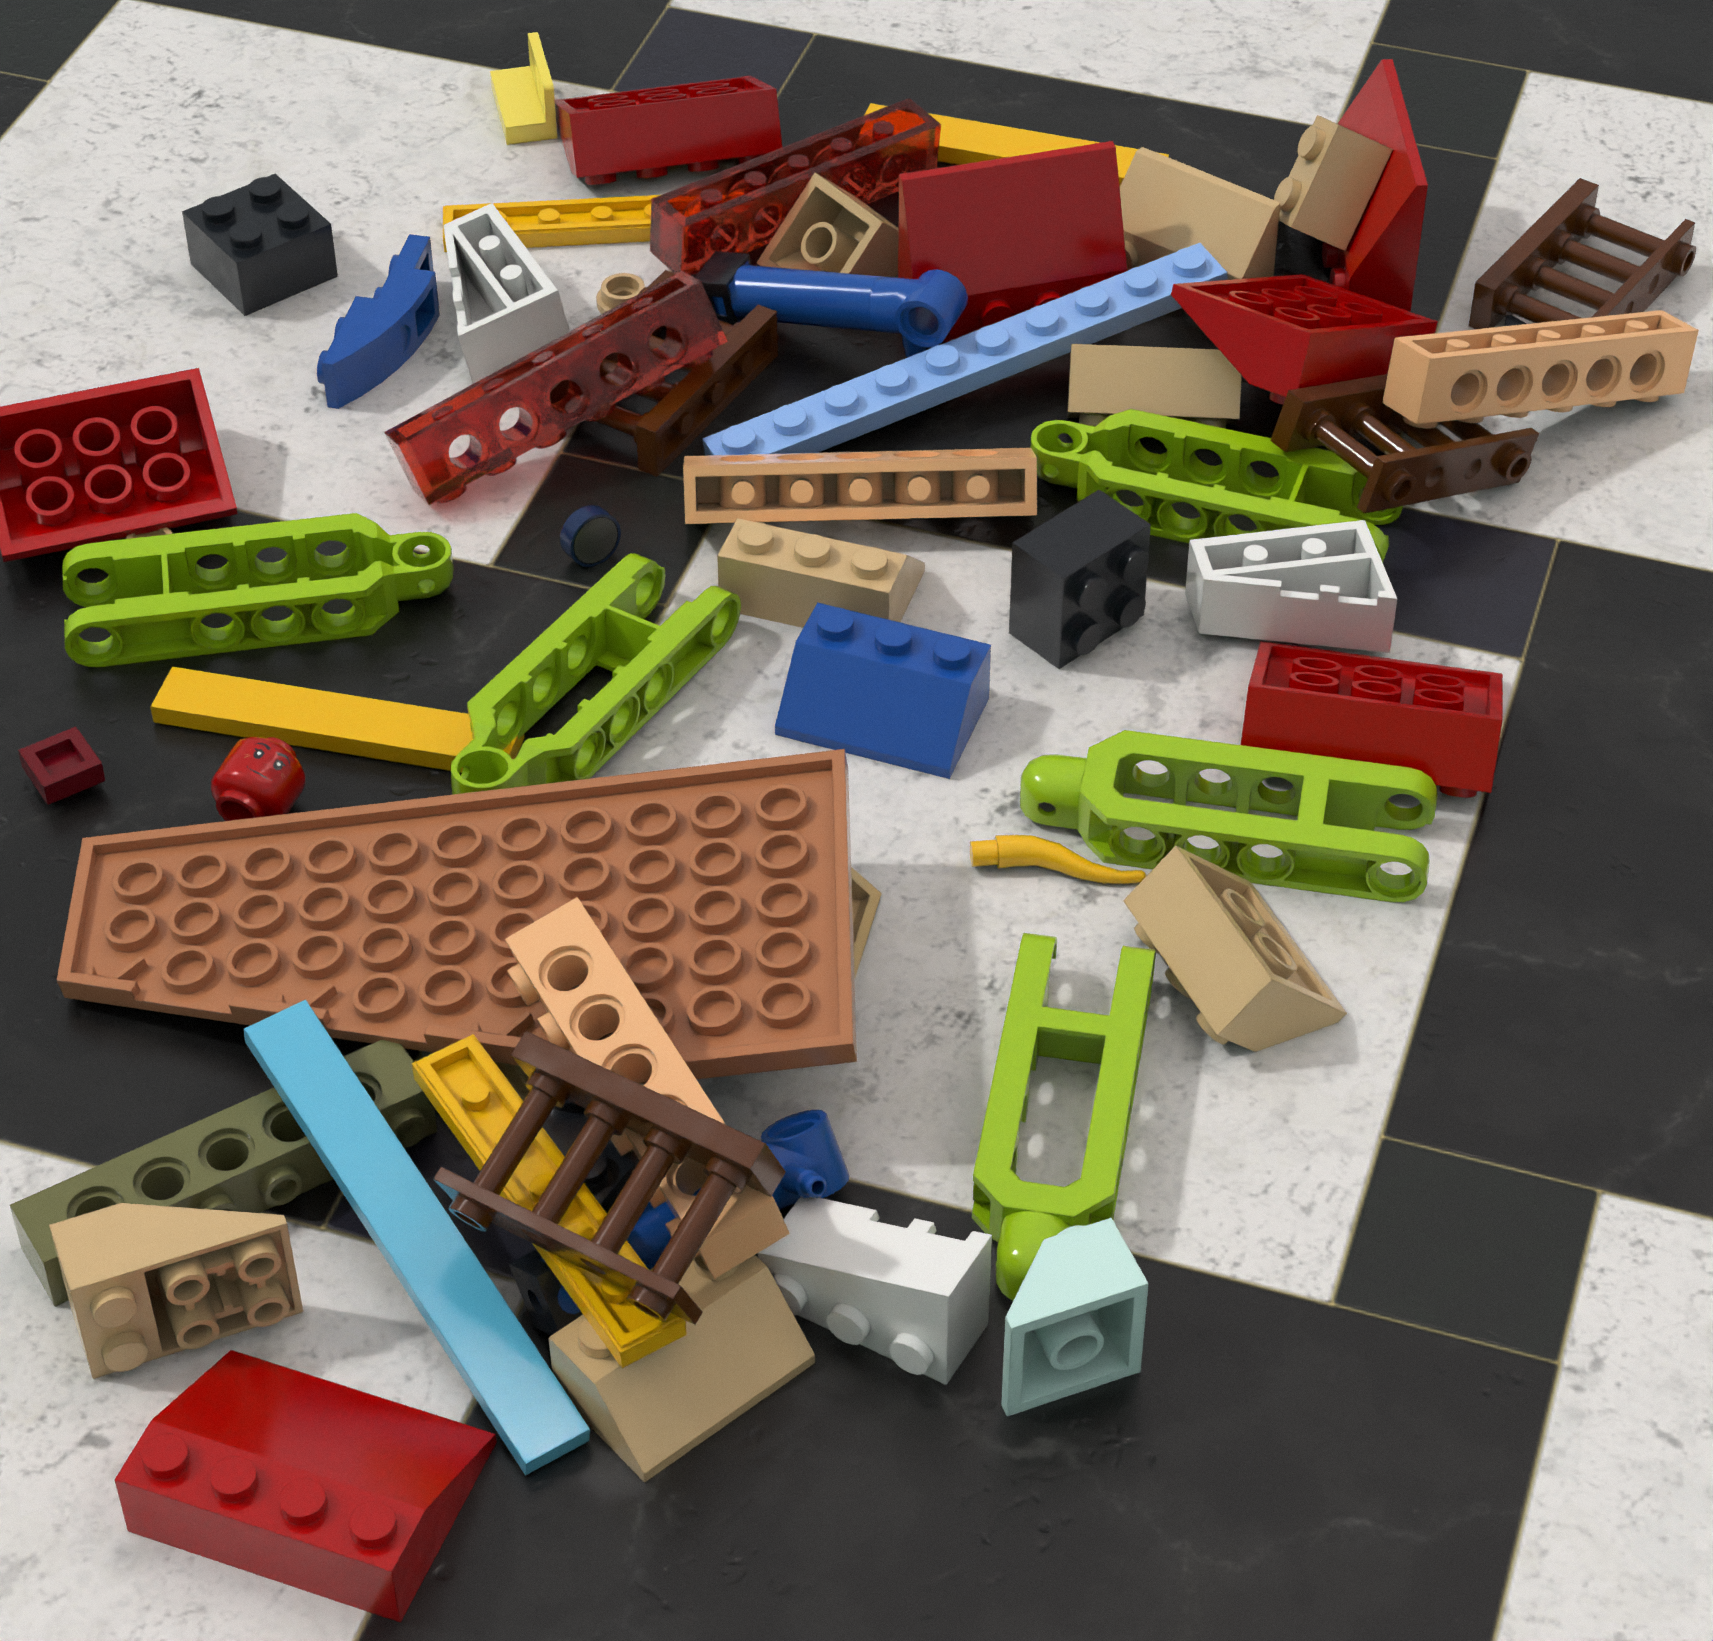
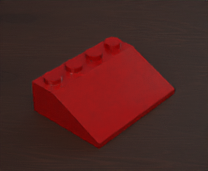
[1322,59,1428,312]
[555,76,783,185]
[898,141,1127,344]
[1171,274,1438,405]
[0,368,238,562]
[1241,641,1503,798]
[114,1350,497,1623]

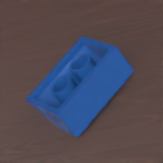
[775,602,991,779]

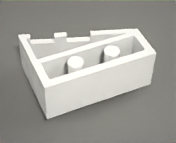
[443,203,572,386]
[1185,520,1397,653]
[758,1197,992,1385]

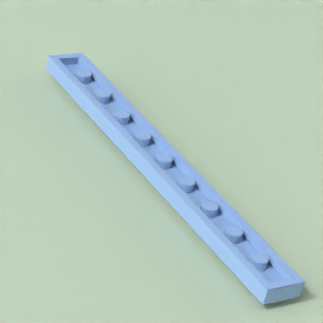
[702,243,1228,456]

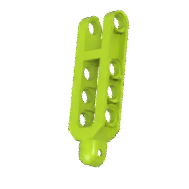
[1030,409,1403,563]
[62,513,454,667]
[451,553,741,795]
[1020,730,1437,902]
[972,933,1156,1301]

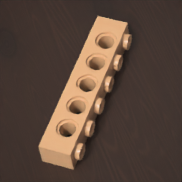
[1382,310,1699,429]
[683,448,1037,524]
[505,897,790,1279]

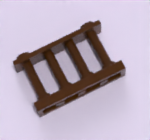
[1469,178,1696,329]
[540,270,778,477]
[1270,374,1539,513]
[434,1031,786,1325]

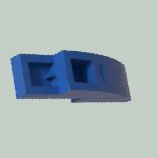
[317,234,440,409]

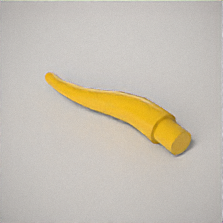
[969,835,1147,884]

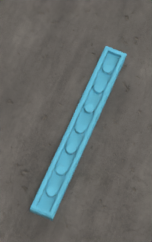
[244,1000,590,1476]

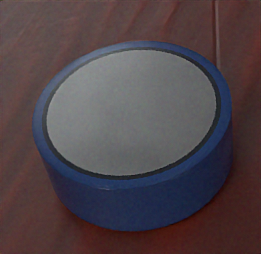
[560,505,621,567]

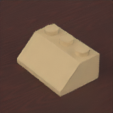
[1120,147,1281,280]
[1068,344,1241,429]
[717,518,925,628]
[1123,846,1347,1052]
[549,1255,815,1483]

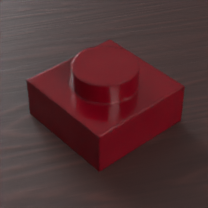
[18,727,106,805]

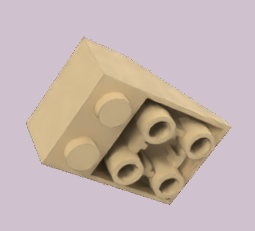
[49,1203,303,1379]

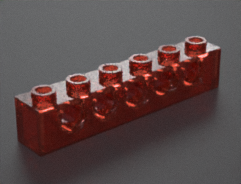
[650,98,941,280]
[384,271,728,505]

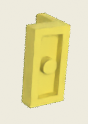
[490,32,557,145]

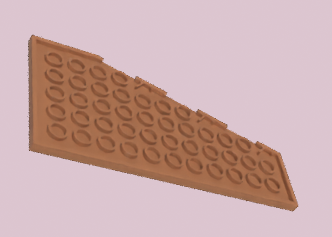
[57,749,857,1084]

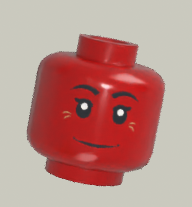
[211,737,306,821]

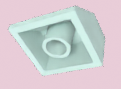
[1001,1218,1149,1417]

